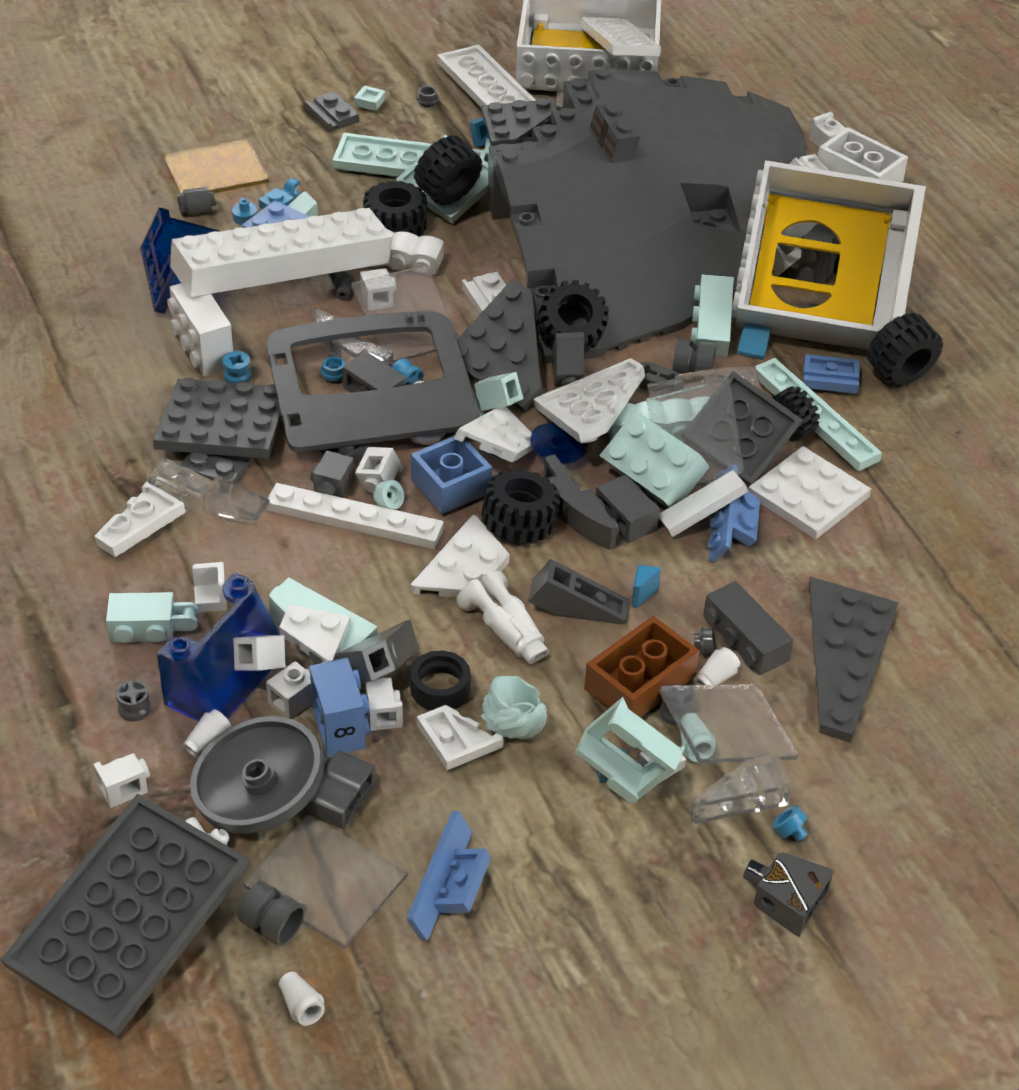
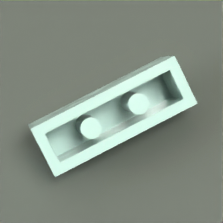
[691,274,734,358]

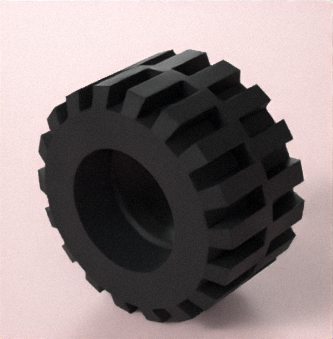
[414,135,483,206]
[363,181,427,236]
[537,280,609,354]
[867,313,944,387]
[481,469,560,544]

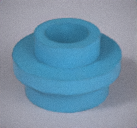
[320,356,346,382]

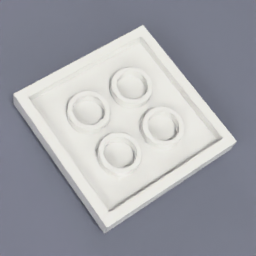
[748,446,871,540]

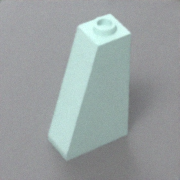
[269,577,378,664]

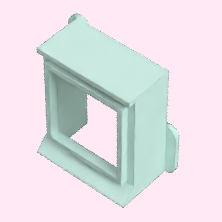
[575,697,685,803]

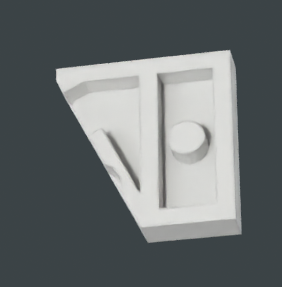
[279,604,350,663]
[417,705,503,770]

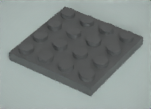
[153,378,282,459]

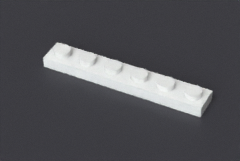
[266,483,444,550]

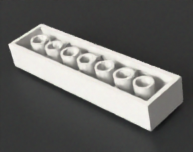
[170,208,392,297]

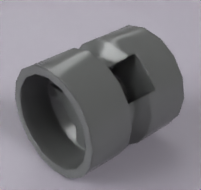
[672,338,716,379]
[237,881,306,946]

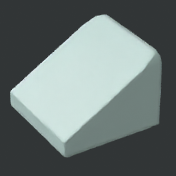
[288,191,318,216]

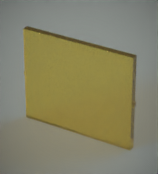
[163,138,269,193]

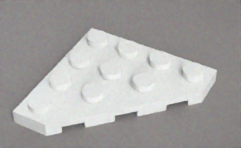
[533,358,645,443]

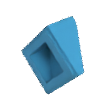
[737,323,771,359]
[632,565,661,608]

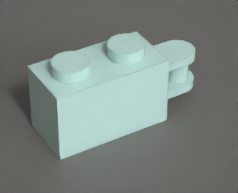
[106,592,199,643]

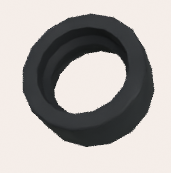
[410,650,471,710]

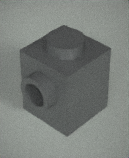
[310,451,354,498]

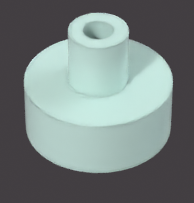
[373,480,404,510]

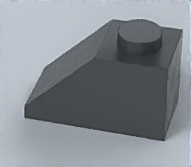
[551,332,584,387]

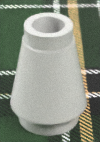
[694,647,740,692]
[183,709,232,758]
[279,972,325,1026]

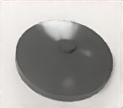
[190,716,324,833]

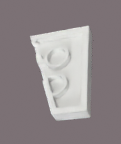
[94,481,186,557]

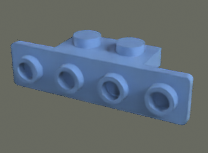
[708,464,760,563]
[407,811,491,940]

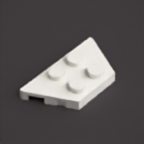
[454,407,539,463]
[411,515,510,597]

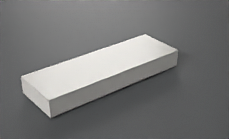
[659,470,749,537]

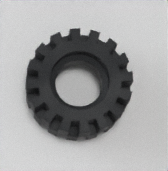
[772,386,820,442]

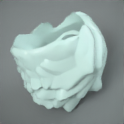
[481,676,547,740]

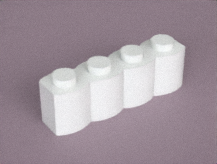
[373,229,444,276]

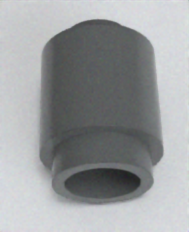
[177,186,216,215]

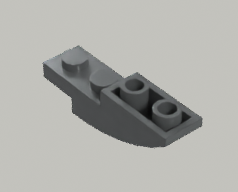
[543,454,619,550]

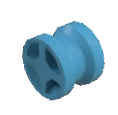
[222,351,252,383]
[392,358,424,386]

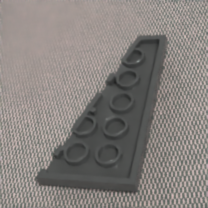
[808,577,899,743]

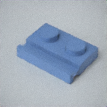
[803,354,860,394]

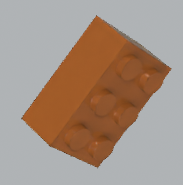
[584,616,700,718]

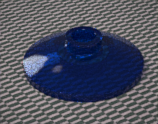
[530,423,587,464]

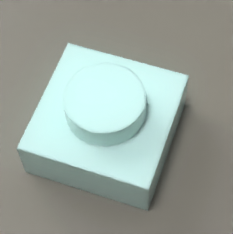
[354,86,386,111]

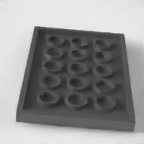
[1,794,250,1038]

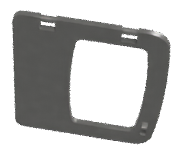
[266,311,480,452]

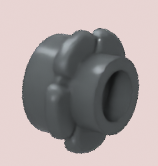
[416,86,439,107]
[694,627,716,658]

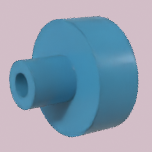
[232,198,258,225]
[772,805,807,841]

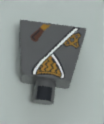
[743,852,834,937]

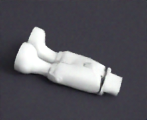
[457,571,549,664]

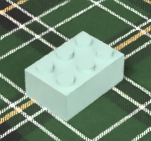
[600,410,710,508]

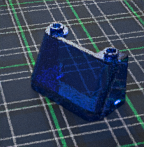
[157,572,280,722]

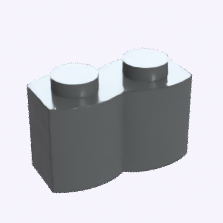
[306,750,375,829]

